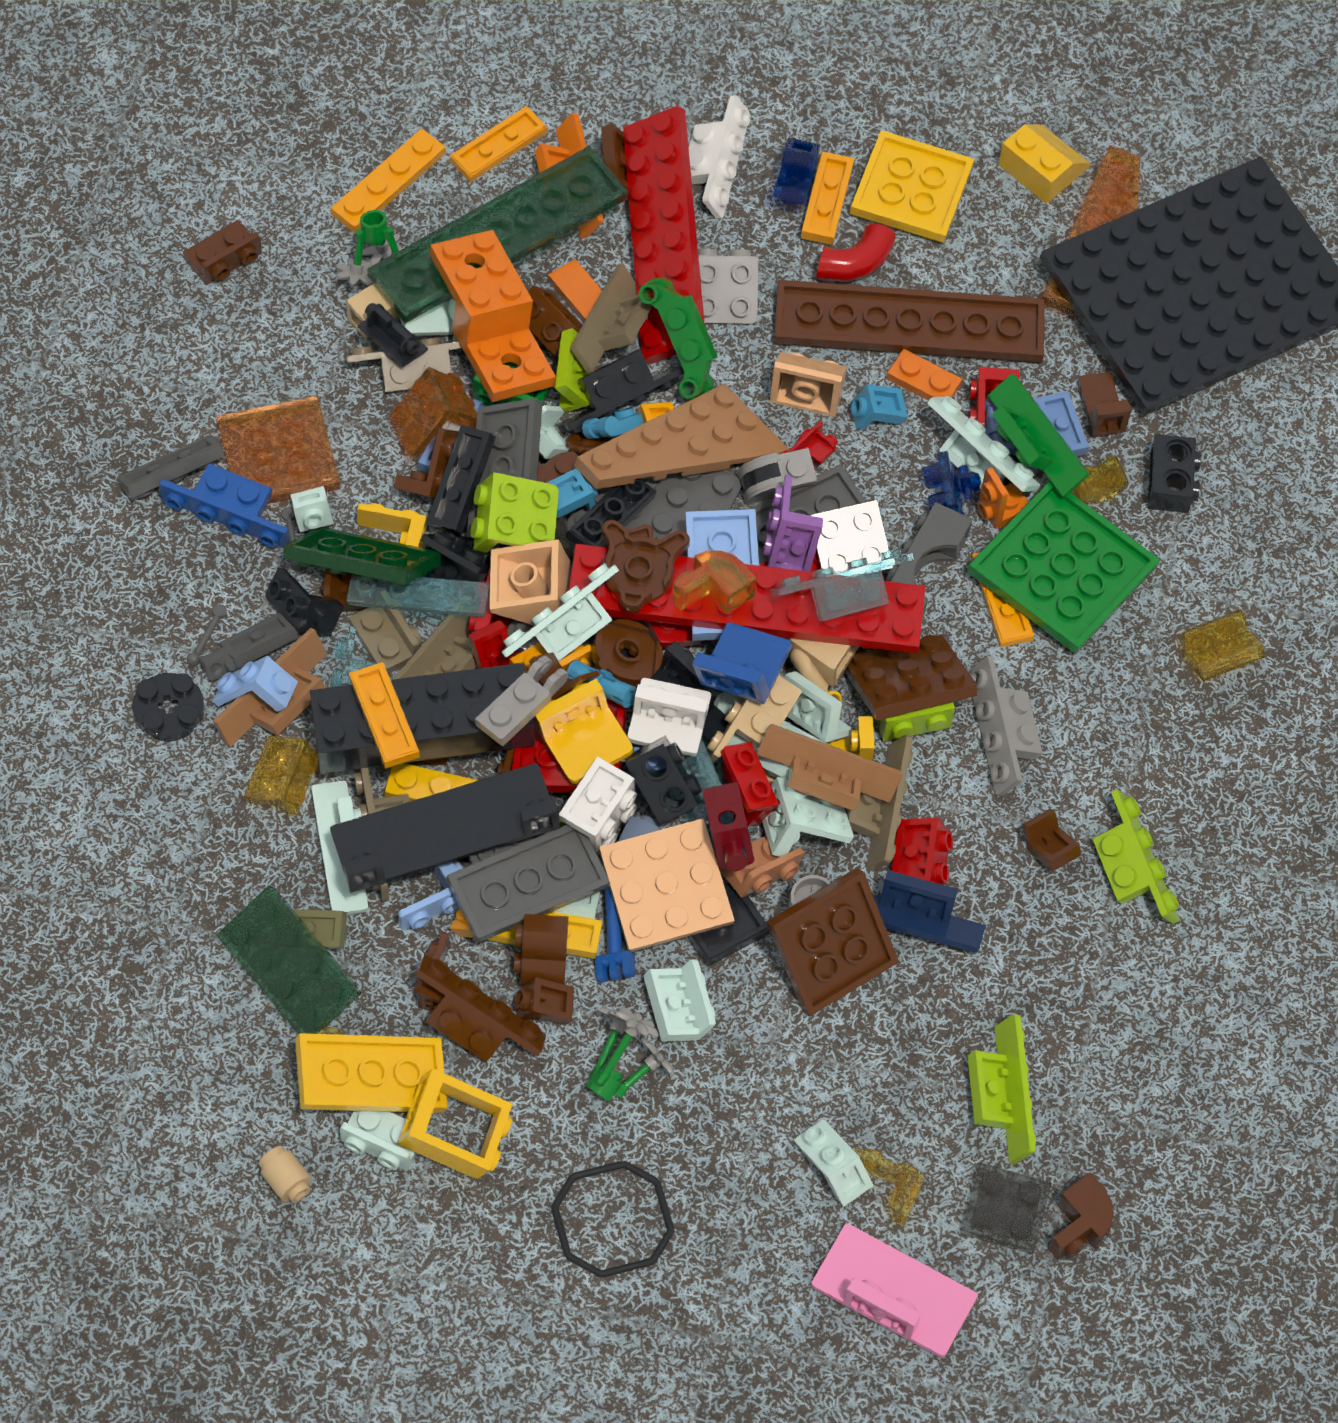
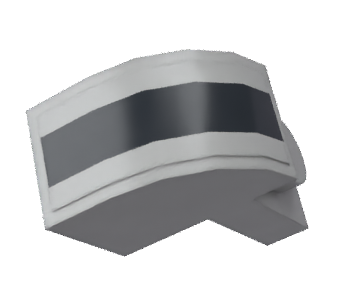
[737,448,817,505]

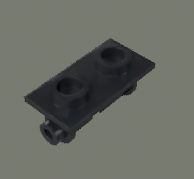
[357,302,428,368]

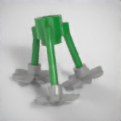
[336,210,430,297]
[586,1007,674,1102]

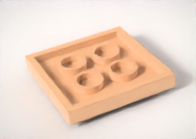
[599,818,735,952]

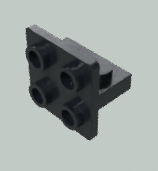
[420,531,491,604]

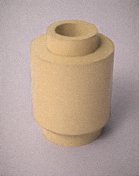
[258,1146,312,1203]

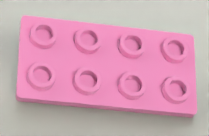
[811,1224,978,1358]

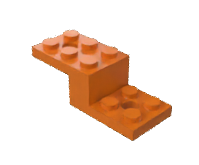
[429,230,556,402]

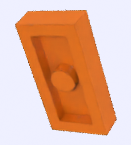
[886,349,962,401]

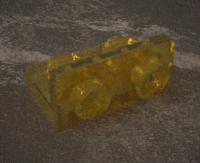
[244,736,319,816]

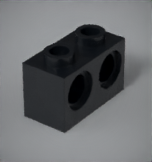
[1147,434,1201,513]
[625,735,702,825]

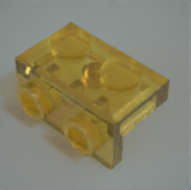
[1181,609,1265,682]

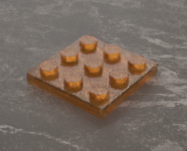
[217,396,340,504]

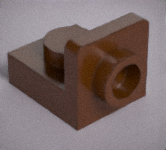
[514,977,574,1025]

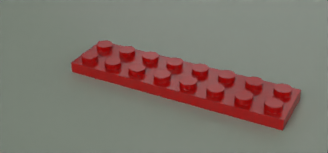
[623,105,705,364]

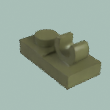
[271,909,348,949]

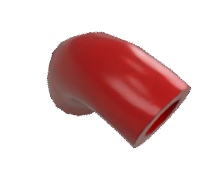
[816,224,896,282]

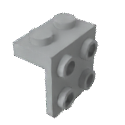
[698,249,759,324]

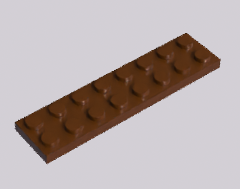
[774,280,1045,363]

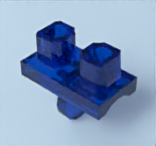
[922,451,981,515]

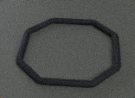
[551,1161,674,1277]

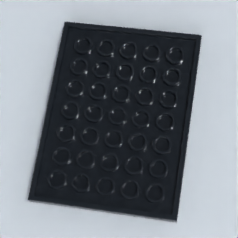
[1039,156,1338,415]

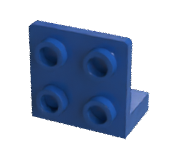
[692,622,792,704]

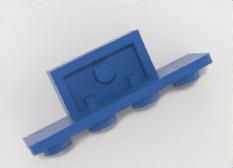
[159,464,290,548]

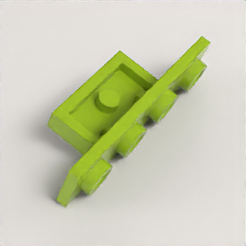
[1093,789,1180,924]
[967,1014,1036,1164]

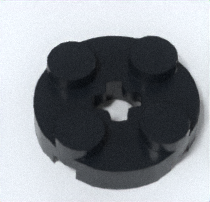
[132,673,204,741]

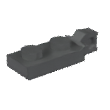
[200,612,299,681]

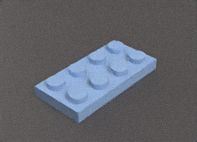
[685,509,759,641]

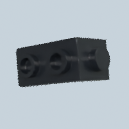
[265,568,345,637]

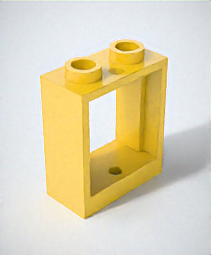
[397,1068,512,1179]

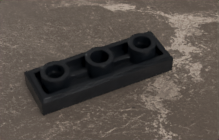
[566,478,657,547]

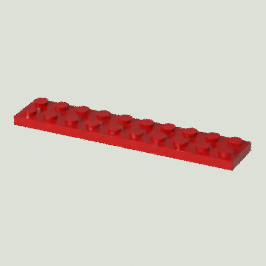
[569,544,926,654]

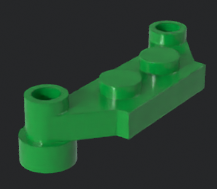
[639,277,718,399]

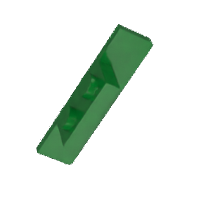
[988,374,1089,497]

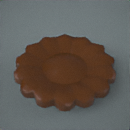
[566,432,612,454]

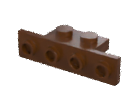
[415,955,546,1063]

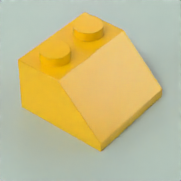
[998,124,1091,204]

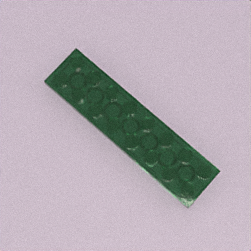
[367,145,628,324]

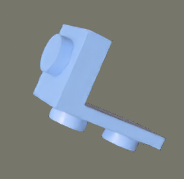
[213,656,298,712]
[398,861,463,931]

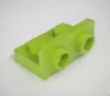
[555,328,589,413]

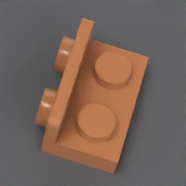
[717,836,805,898]

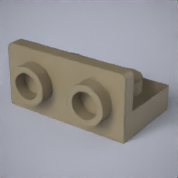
[348,590,422,674]

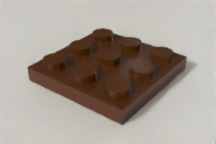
[844,634,977,720]
[766,868,899,1016]

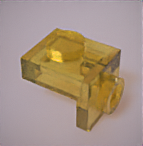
[1074,456,1128,503]

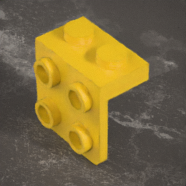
[534,678,633,784]

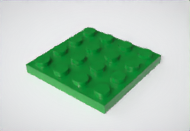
[967,480,1160,654]

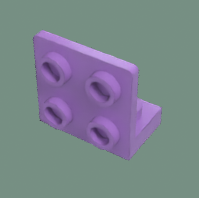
[763,474,823,572]

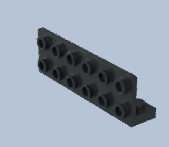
[330,763,560,893]

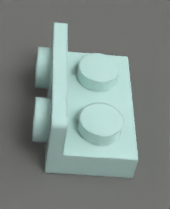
[784,671,851,743]
[340,1111,428,1171]

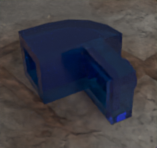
[773,138,821,205]

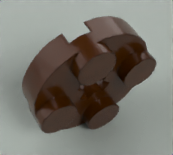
[591,619,663,688]

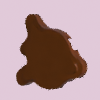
[602,520,690,612]

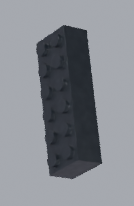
[310,663,535,774]

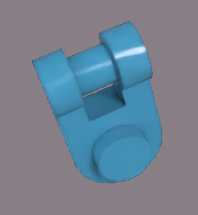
[582,407,644,439]

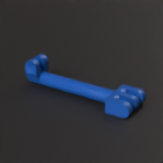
[595,869,635,983]

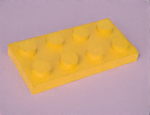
[295,1033,448,1113]

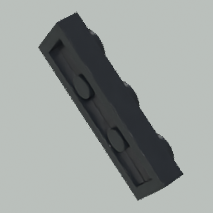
[426,425,496,534]

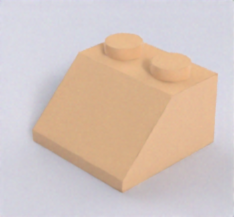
[770,352,847,417]
[490,539,570,625]

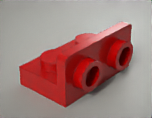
[720,742,779,826]
[892,817,953,885]

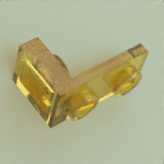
[854,1147,925,1227]

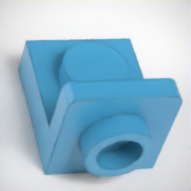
[850,384,908,430]
[547,468,598,518]

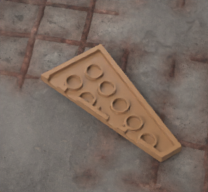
[574,383,790,489]

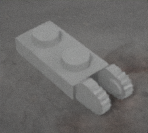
[475,655,569,746]

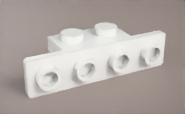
[689,95,750,219]

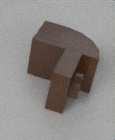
[1048,1172,1114,1261]

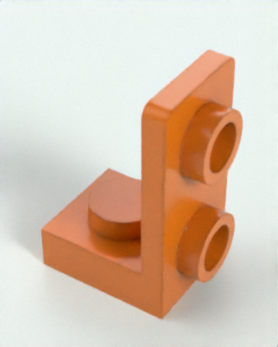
[977,467,1029,529]

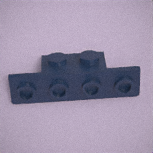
[873,870,986,953]

